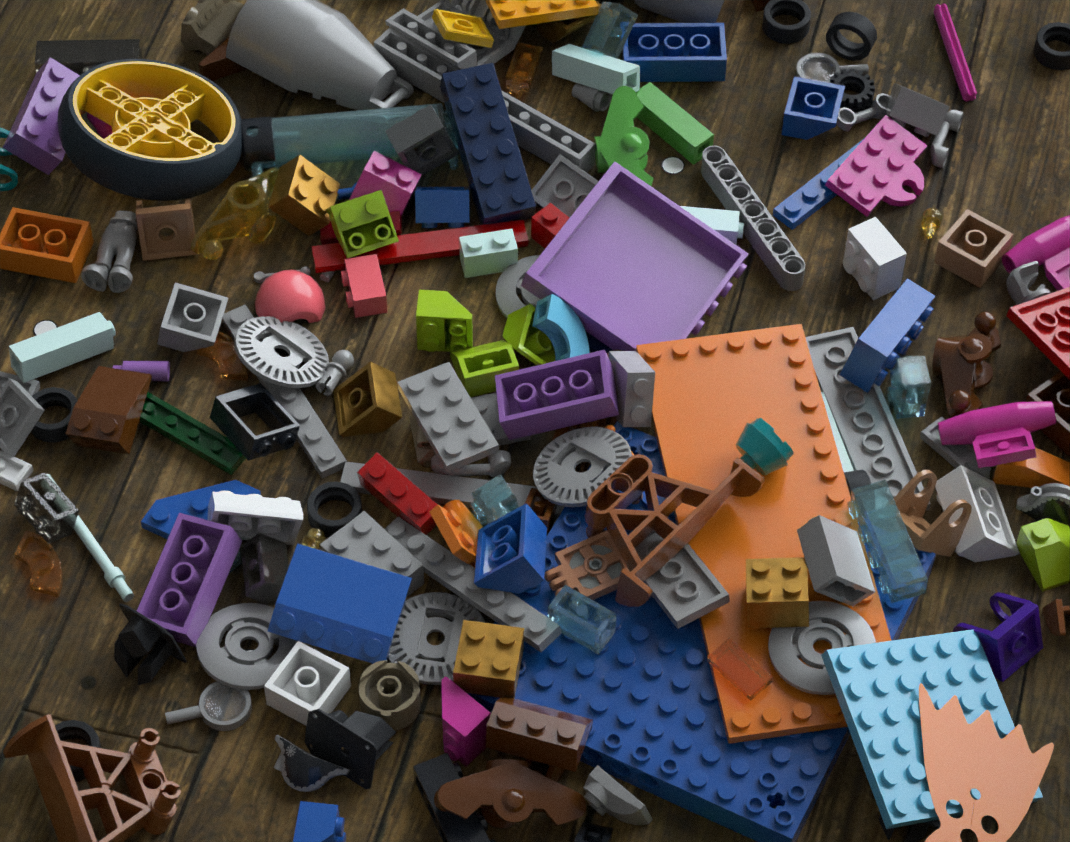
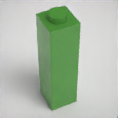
[636,82,714,165]

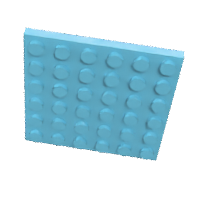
[821,629,1043,829]

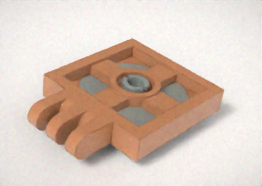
[544,530,629,604]

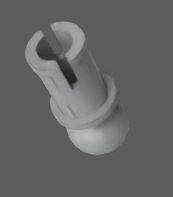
[316,350,354,396]

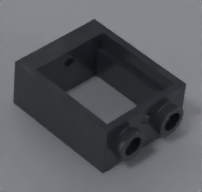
[209,383,300,461]

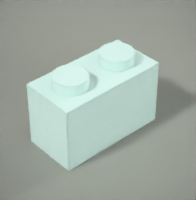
[459,229,518,278]

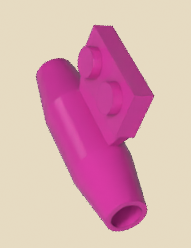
[1002,215,1070,291]
[937,401,1056,468]

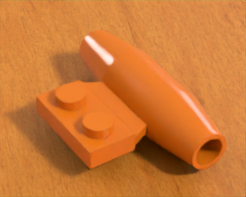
[429,500,483,568]

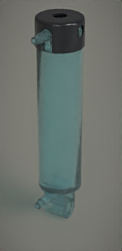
[241,103,459,187]

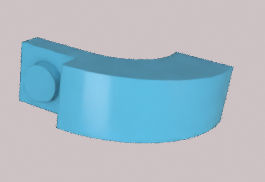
[532,294,589,361]

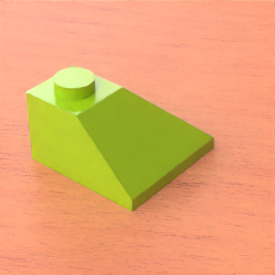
[502,304,556,365]
[1016,518,1070,592]

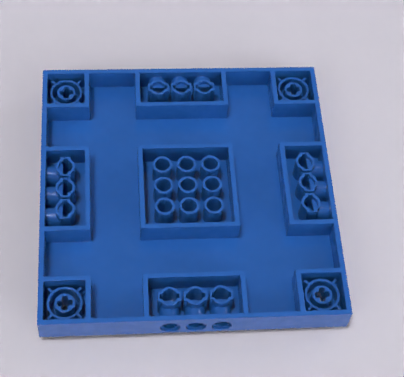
[467,421,936,842]

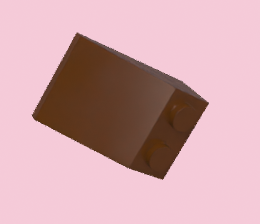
[66,366,152,454]

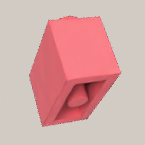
[341,254,387,318]

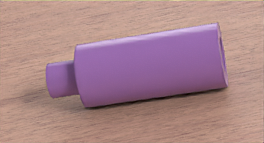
[113,361,170,381]

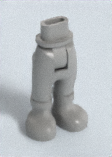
[81,211,138,293]

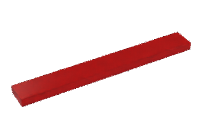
[311,220,529,273]

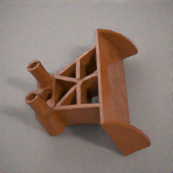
[585,454,765,607]
[3,714,181,842]

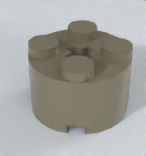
[359,660,421,731]

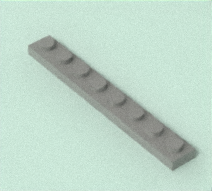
[222,305,347,478]
[385,517,562,652]

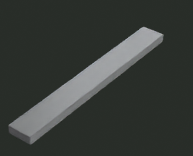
[340,462,565,519]

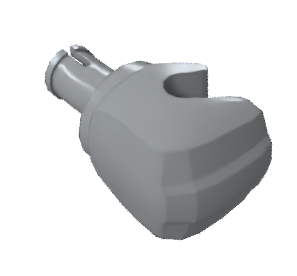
[1006,261,1051,305]

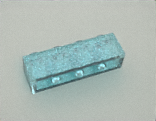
[847,480,928,603]

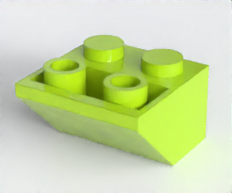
[327,190,399,259]
[416,290,473,352]
[450,340,519,397]

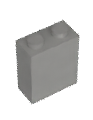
[609,351,655,427]
[797,515,875,607]

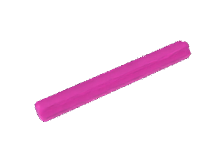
[934,3,977,102]

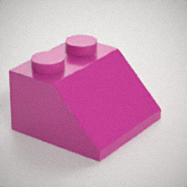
[349,151,422,216]
[441,676,491,767]

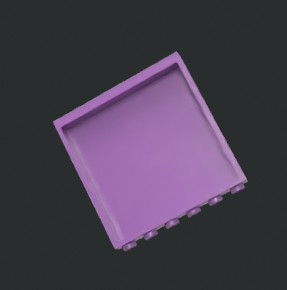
[521,161,748,351]

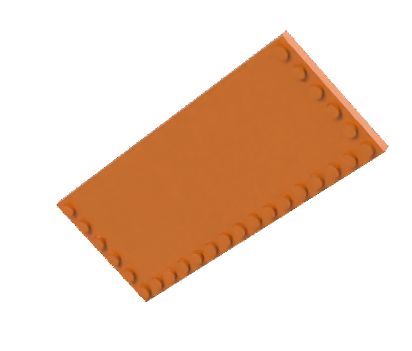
[636,324,892,744]

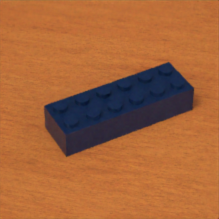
[440,63,536,225]

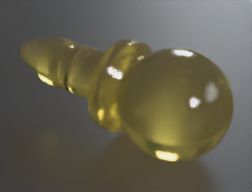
[921,208,943,239]

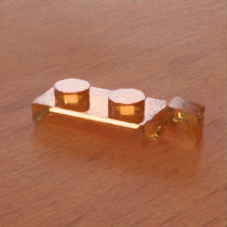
[505,43,543,101]

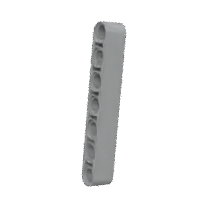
[701,146,806,291]

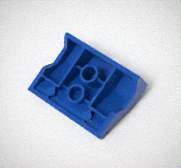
[267,544,412,664]

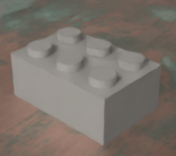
[320,511,424,597]

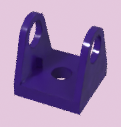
[953,592,1043,682]

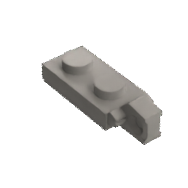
[920,417,991,479]

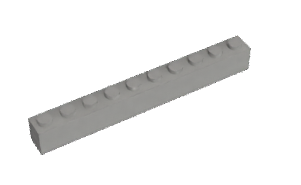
[374,28,596,173]

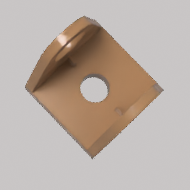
[136,198,197,261]
[880,470,972,557]

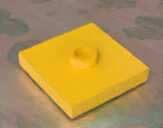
[432,9,494,48]

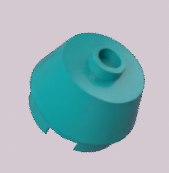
[736,418,794,476]

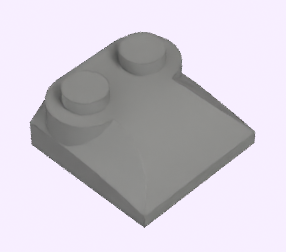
[583,765,653,825]

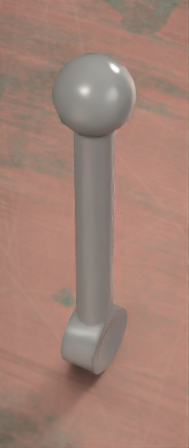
[254,266,311,283]

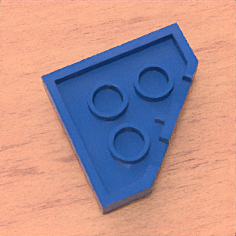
[141,480,261,539]

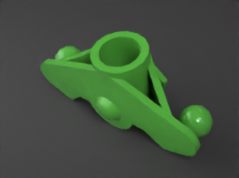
[594,86,653,186]

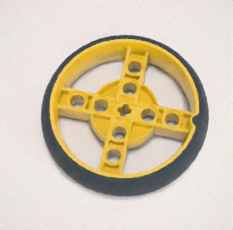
[57,59,242,201]

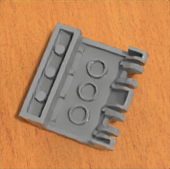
[385,0,526,69]

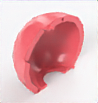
[255,270,325,323]

